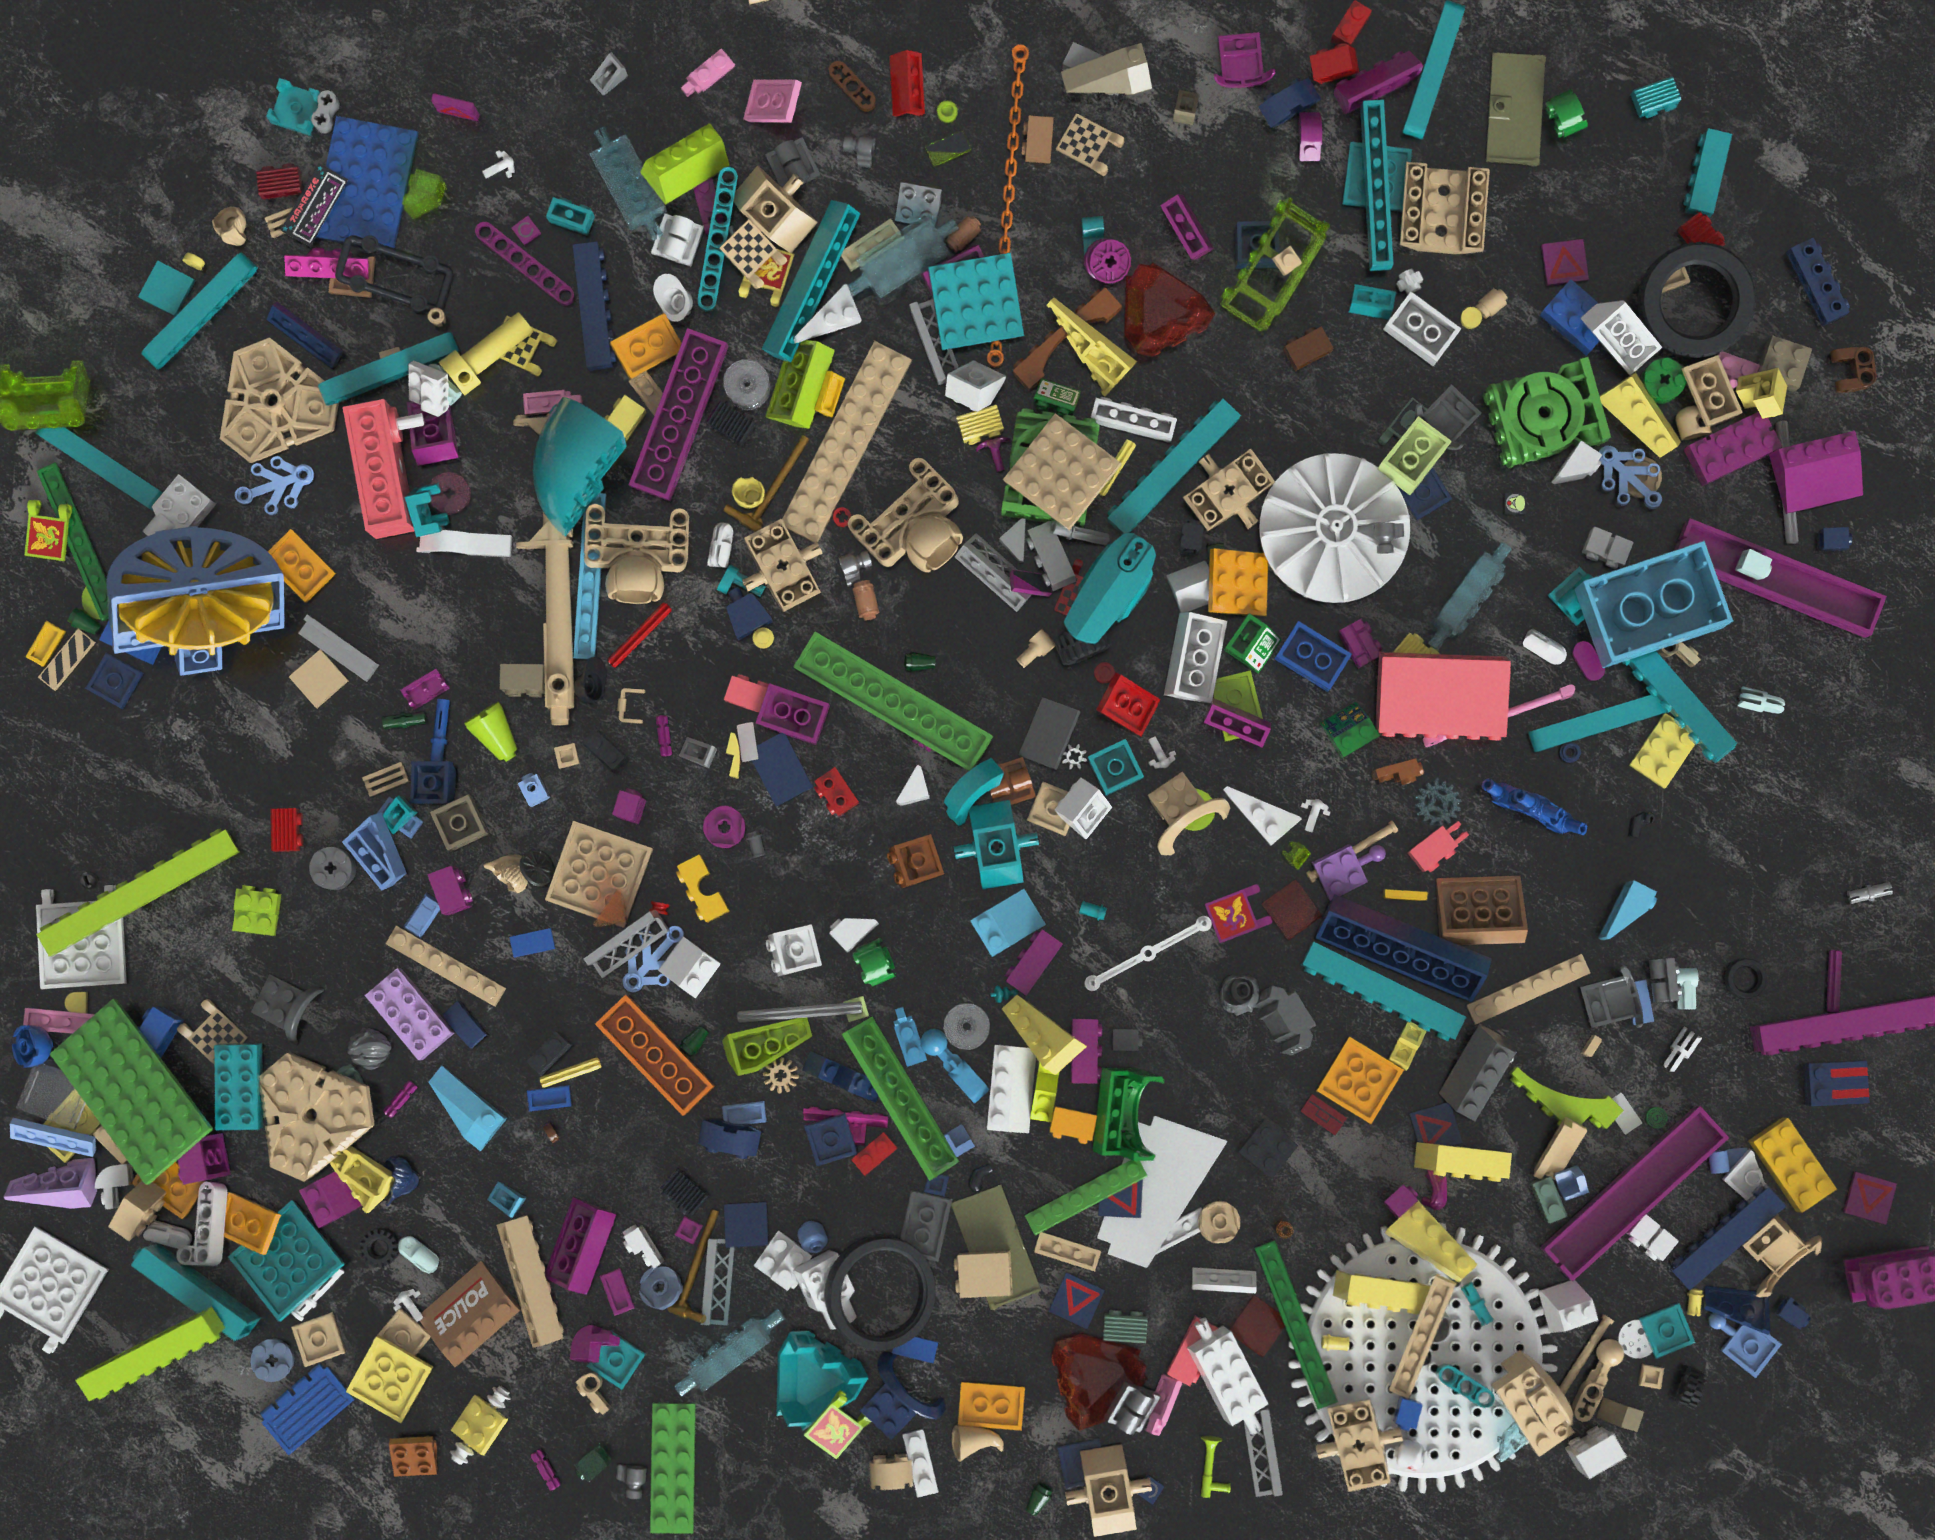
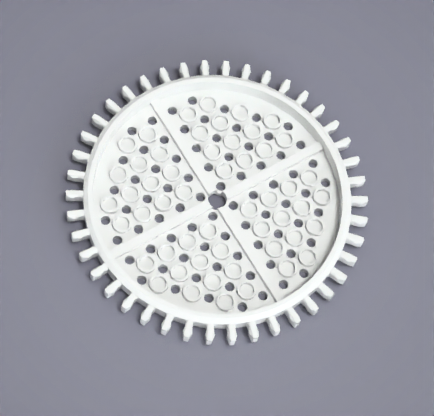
[1288,1223,1557,1493]

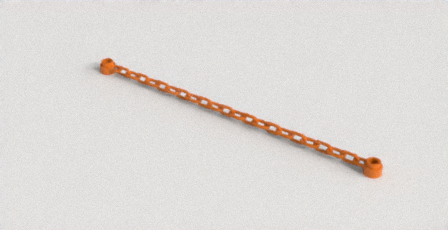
[987,45,1029,368]

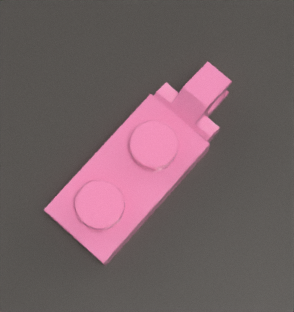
[681,48,735,97]
[523,390,583,416]
[1145,1374,1182,1436]

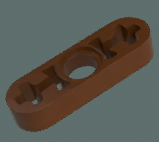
[829,61,876,112]

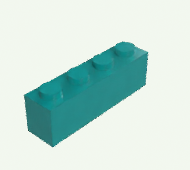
[1683,128,1732,218]

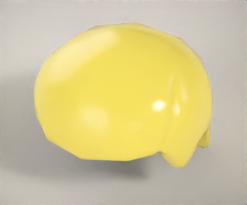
[732,477,765,509]

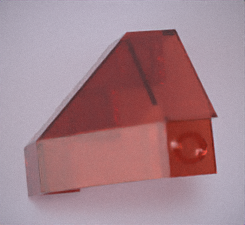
[1124,262,1216,357]
[1051,1334,1148,1431]

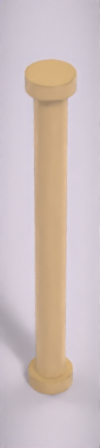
[1306,821,1398,883]
[1559,1314,1614,1395]

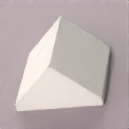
[1166,561,1209,613]
[896,765,929,806]

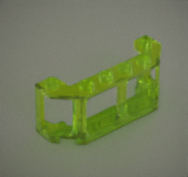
[1220,197,1330,332]

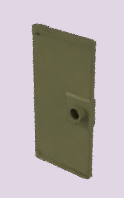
[1486,53,1546,166]
[951,1185,1041,1310]

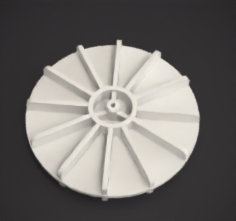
[1259,453,1410,603]

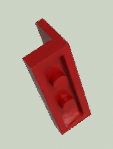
[890,50,925,117]

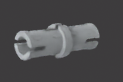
[1847,881,1893,904]

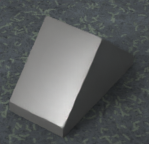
[590,52,628,95]
[999,519,1025,563]
[679,737,717,768]

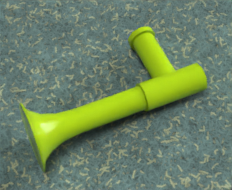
[1201,1436,1231,1498]

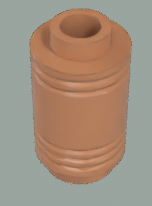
[945,216,981,253]
[853,580,879,620]

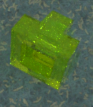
[1282,841,1311,870]

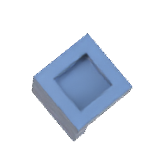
[944,1125,975,1157]
[1554,1165,1589,1201]

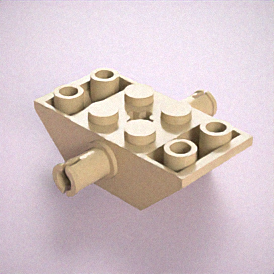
[734,166,818,253]
[1183,449,1275,531]
[742,519,822,612]
[1316,1399,1403,1492]
[1065,1444,1152,1537]

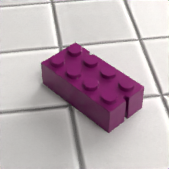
[1684,412,1783,486]

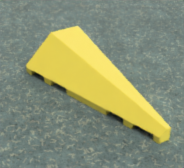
[1047,298,1137,397]
[328,1140,395,1213]

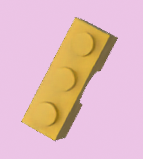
[676,854,729,923]

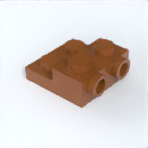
[1371,758,1424,785]
[887,834,944,888]

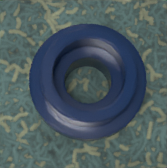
[1559,742,1581,763]

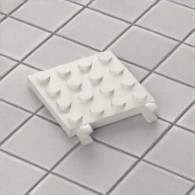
[36,885,127,989]
[0,1227,109,1354]

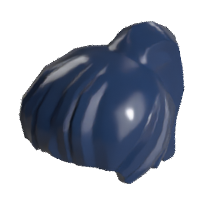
[384,1156,419,1206]

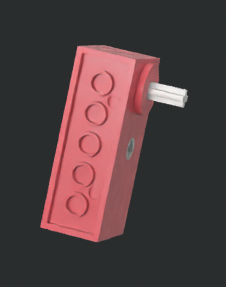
[343,399,424,539]

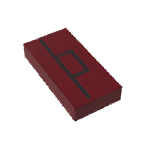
[1300,1094,1347,1135]

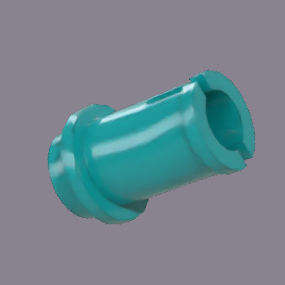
[1079,901,1107,921]

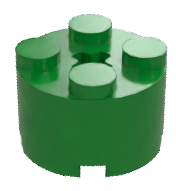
[1545,89,1588,138]
[1640,358,1687,404]
[853,938,897,986]

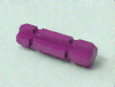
[656,715,672,757]
[383,1081,417,1118]
[531,1449,561,1490]

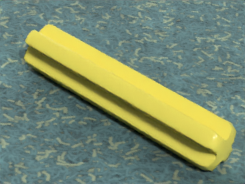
[1099,440,1136,496]
[540,1058,601,1087]

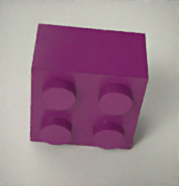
[427,866,473,916]

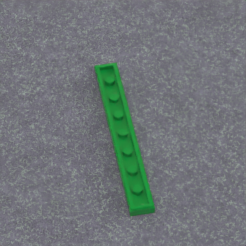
[36,462,109,622]
[1255,1240,1338,1410]

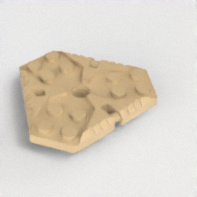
[220,338,339,464]
[259,1053,374,1182]

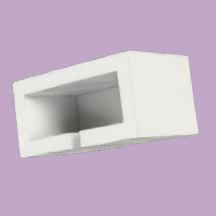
[1582,527,1634,569]
[1626,1215,1679,1261]

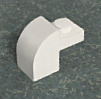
[95,1163,133,1209]

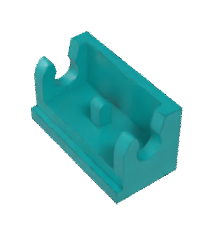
[1349,284,1396,320]

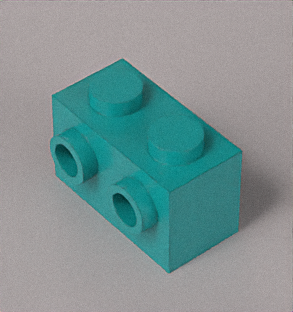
[546,197,595,236]

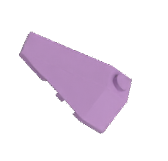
[4,1158,97,1208]

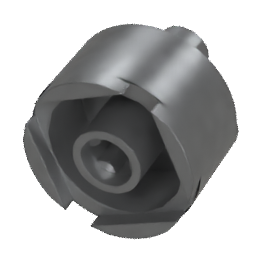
[309,847,356,890]

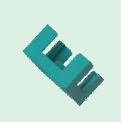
[266,78,320,136]
[405,483,450,537]

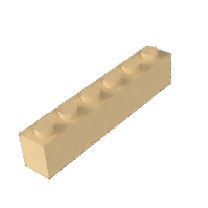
[497,1216,563,1348]

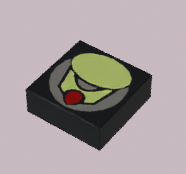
[1504,493,1526,515]

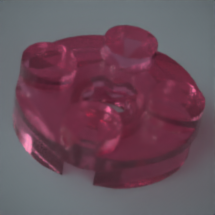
[431,472,471,515]

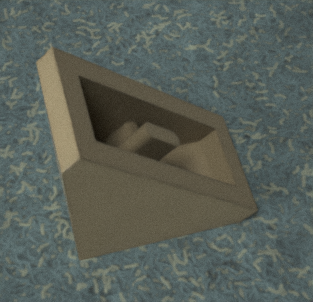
[1173,90,1199,125]
[1596,1397,1644,1432]

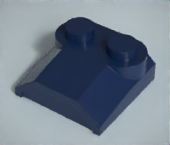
[409,761,456,805]

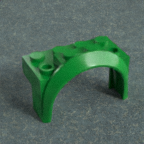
[1093,1068,1164,1161]

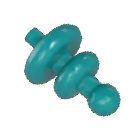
[990,985,1018,1003]

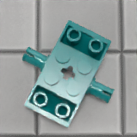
[954,800,1039,890]

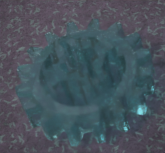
[1415,780,1462,826]

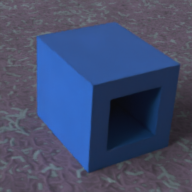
[1393,1396,1423,1431]

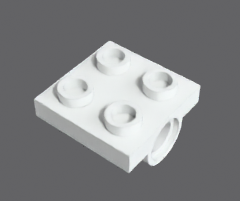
[651,214,704,267]

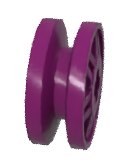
[1084,238,1131,283]

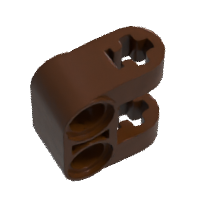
[1830,347,1877,393]

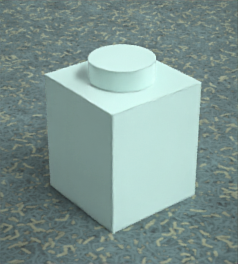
[1735,549,1772,580]

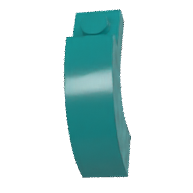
[944,758,1004,826]

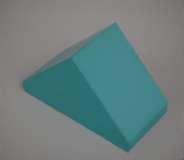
[383,795,418,834]

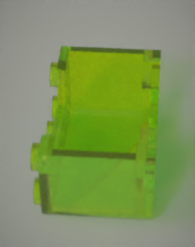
[0,360,90,430]

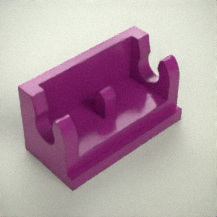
[400,669,450,710]

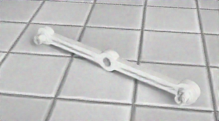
[1085,916,1212,991]

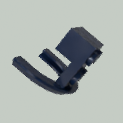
[860,1351,946,1440]

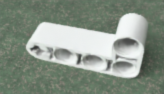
[176,1182,227,1266]

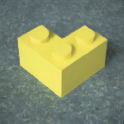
[1736,368,1787,419]

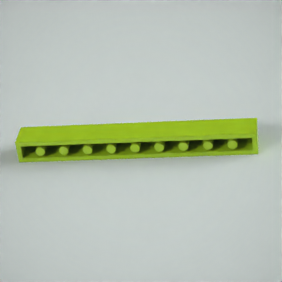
[36,828,240,957]

